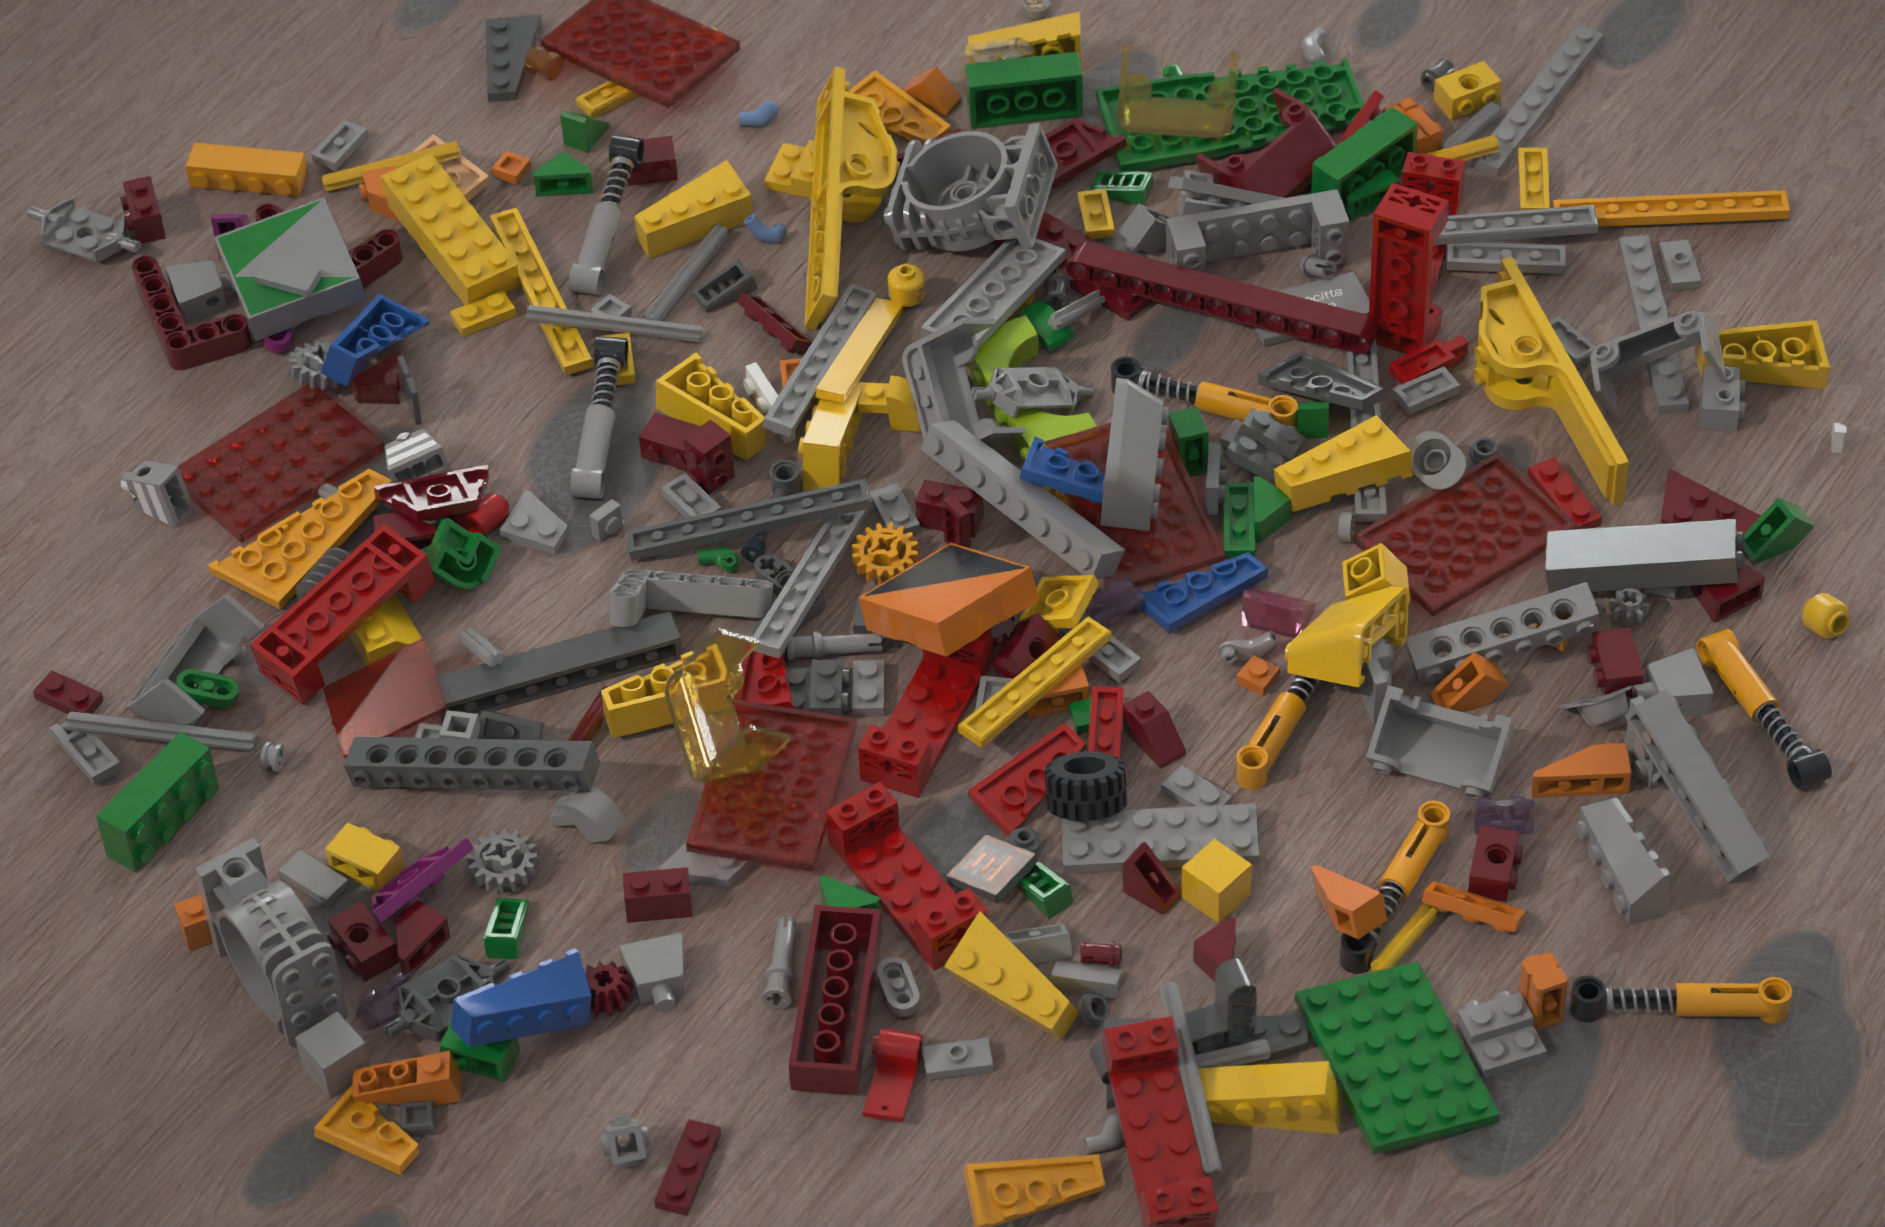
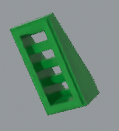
[1346,169,1399,221]
[1089,171,1153,205]
[1016,861,1074,918]
[484,898,529,959]

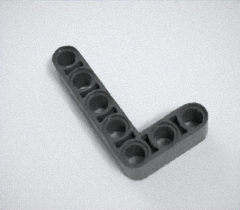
[1089,959,1257,1085]

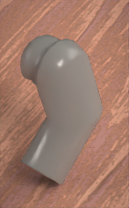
[1084,1114,1123,1155]

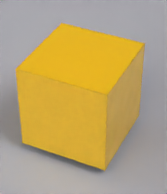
[1342,543,1410,603]
[1182,838,1252,924]

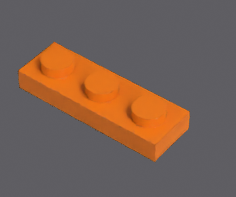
[1421,881,1526,933]

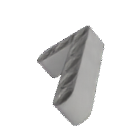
[610,569,773,627]

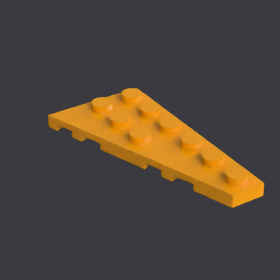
[207,469,393,610]

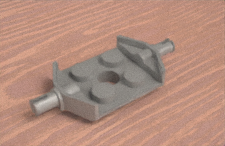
[27,197,141,262]
[971,367,1094,418]

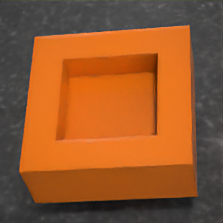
[491,150,532,185]
[1236,655,1280,696]

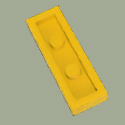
[1518,148,1550,210]

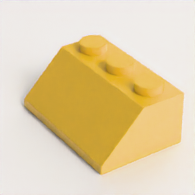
[349,594,430,677]

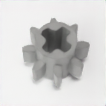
[1609,588,1650,627]

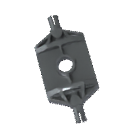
[383,954,510,1042]

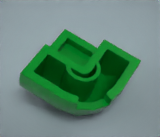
[422,518,502,590]

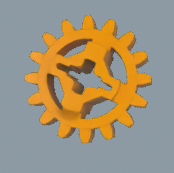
[852,522,919,585]

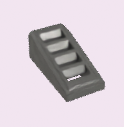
[691,259,758,313]

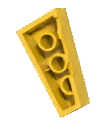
[634,160,753,259]
[1694,320,1830,389]
[656,353,766,461]

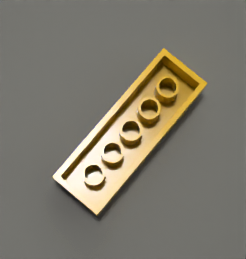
[380,153,520,305]

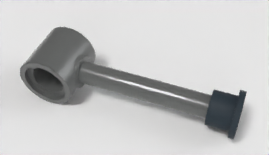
[741,459,802,563]

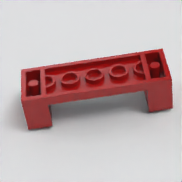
[1401,152,1465,304]
[1369,183,1449,355]
[250,524,436,705]
[858,629,993,798]
[825,782,988,971]
[1102,1016,1218,1227]

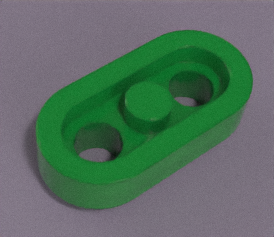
[176,669,239,708]

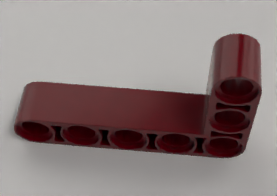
[255,203,403,289]
[132,255,252,371]

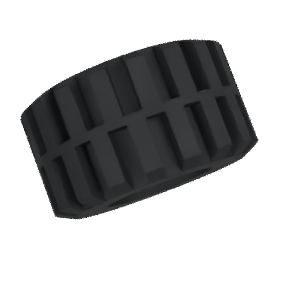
[1044,751,1127,821]

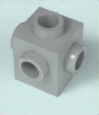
[599,1115,650,1167]

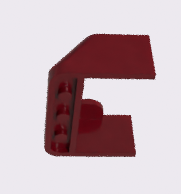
[1195,88,1337,205]

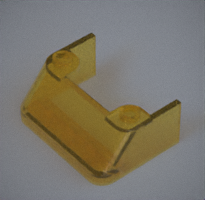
[1118,44,1240,138]
[665,628,790,782]

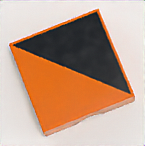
[858,543,1039,657]

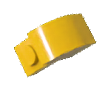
[857,375,921,432]

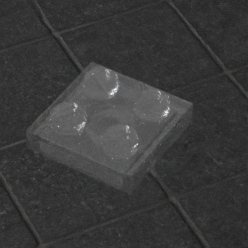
[964,37,1032,63]

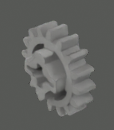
[288,341,338,390]
[467,828,539,893]

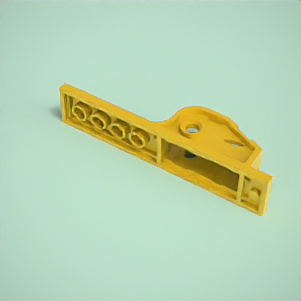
[804,66,900,330]
[1473,256,1629,506]

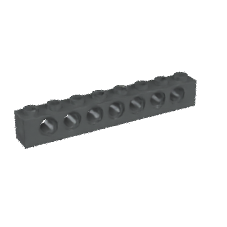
[343,736,601,792]

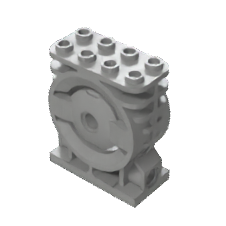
[884,123,1058,251]
[195,838,347,1048]

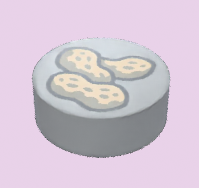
[1022,0,1050,19]
[1338,511,1355,543]

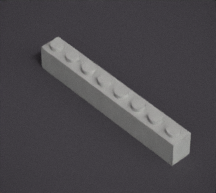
[920,420,1125,579]

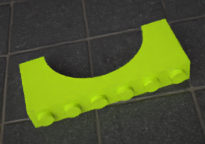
[964,315,1101,464]

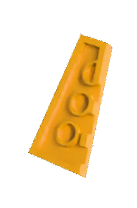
[848,70,952,144]
[963,1154,1105,1227]

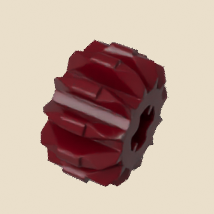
[585,960,633,1017]

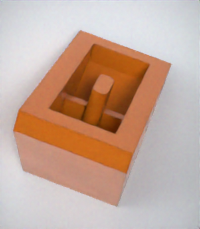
[903,66,962,117]

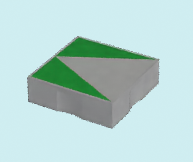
[214,197,366,341]

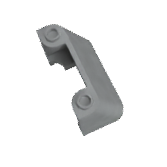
[1366,685,1516,800]

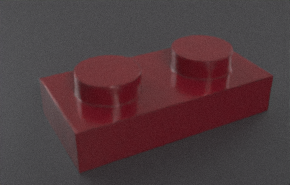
[33,670,104,714]

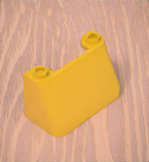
[1284,586,1409,687]

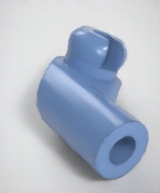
[739,101,778,127]
[744,214,787,244]

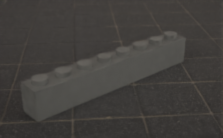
[429,611,683,725]

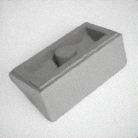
[1002,923,1072,964]
[1051,961,1122,999]

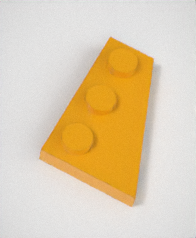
[314,1086,419,1175]

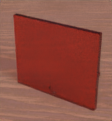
[322,638,448,759]

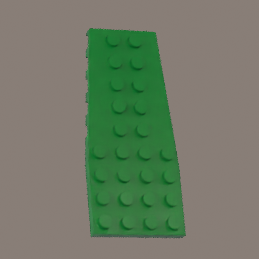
[1096,58,1364,171]

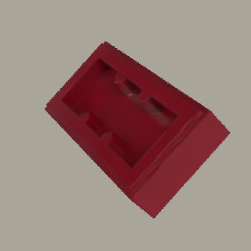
[942,494,972,549]

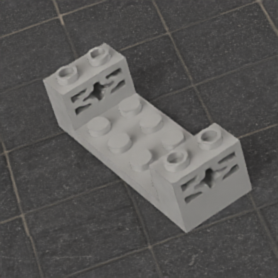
[1166,190,1349,273]

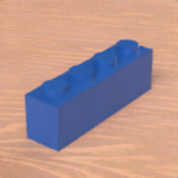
[321,294,431,386]
[451,948,591,1047]

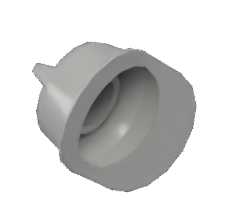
[1407,431,1467,490]
[1558,686,1632,731]

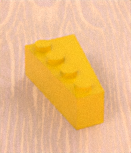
[968,12,1081,66]
[798,382,863,492]
[1274,415,1413,512]
[601,641,734,738]
[944,911,1079,1041]
[1198,1061,1343,1135]

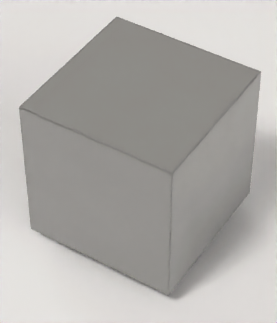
[295,1012,370,1098]

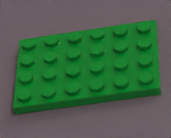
[1294,961,1500,1155]

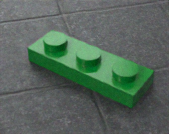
[1223,482,1255,559]

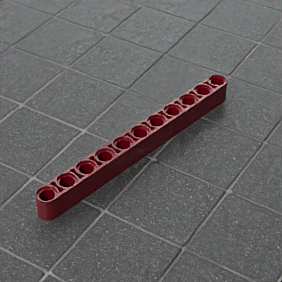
[1065,242,1380,354]

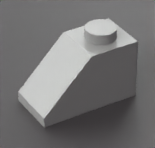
[1119,204,1173,254]

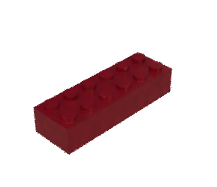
[788,905,882,1095]

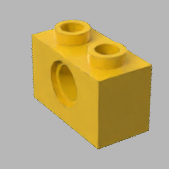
[1434,61,1502,121]

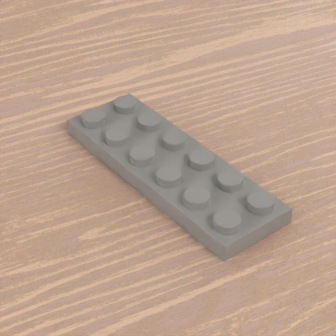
[921,238,1066,349]
[1061,803,1259,873]

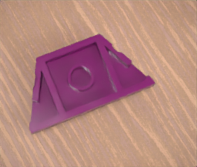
[370,838,474,923]

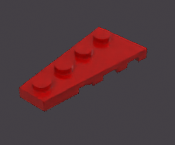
[968,723,1086,837]

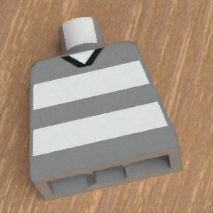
[385,429,451,482]
[121,461,194,528]

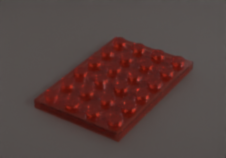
[540,0,740,108]
[178,383,385,543]
[1044,423,1226,595]
[1354,452,1577,617]
[686,699,857,872]

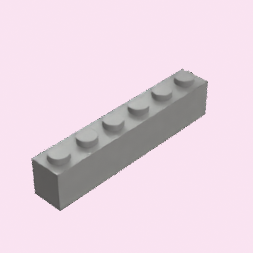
[1624,689,1771,882]

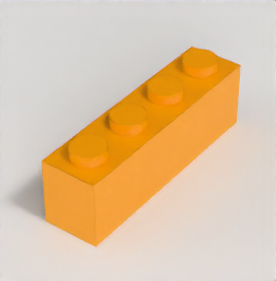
[185,143,308,197]

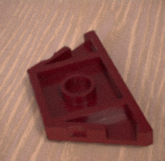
[1045,118,1128,189]
[374,464,489,521]
[1661,469,1761,535]

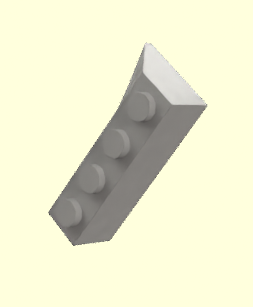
[1576,797,1671,925]

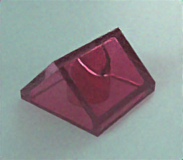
[1242,588,1316,638]

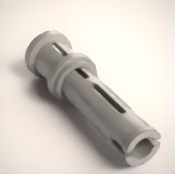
[787,631,882,661]
[762,917,797,1009]

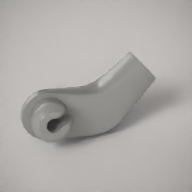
[1301,27,1327,67]
[1218,630,1279,664]

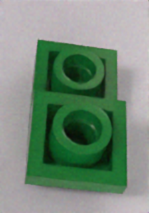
[1016,299,1075,350]

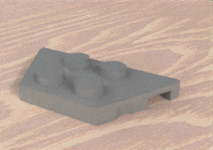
[659,791,771,888]

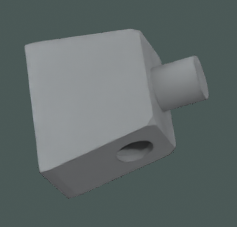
[166,260,234,324]
[1632,649,1713,716]
[619,933,686,1012]

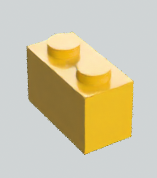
[325,822,404,892]

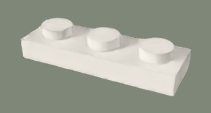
[743,362,796,444]

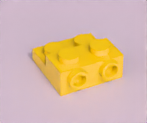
[764,140,815,198]
[1019,575,1099,633]

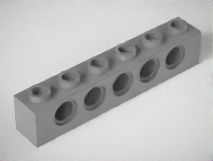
[1405,582,1600,684]

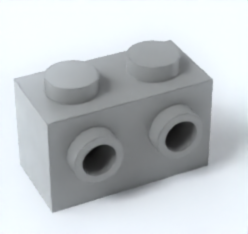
[1700,365,1746,432]

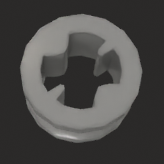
[260,742,286,772]

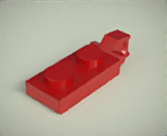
[1389,335,1469,385]

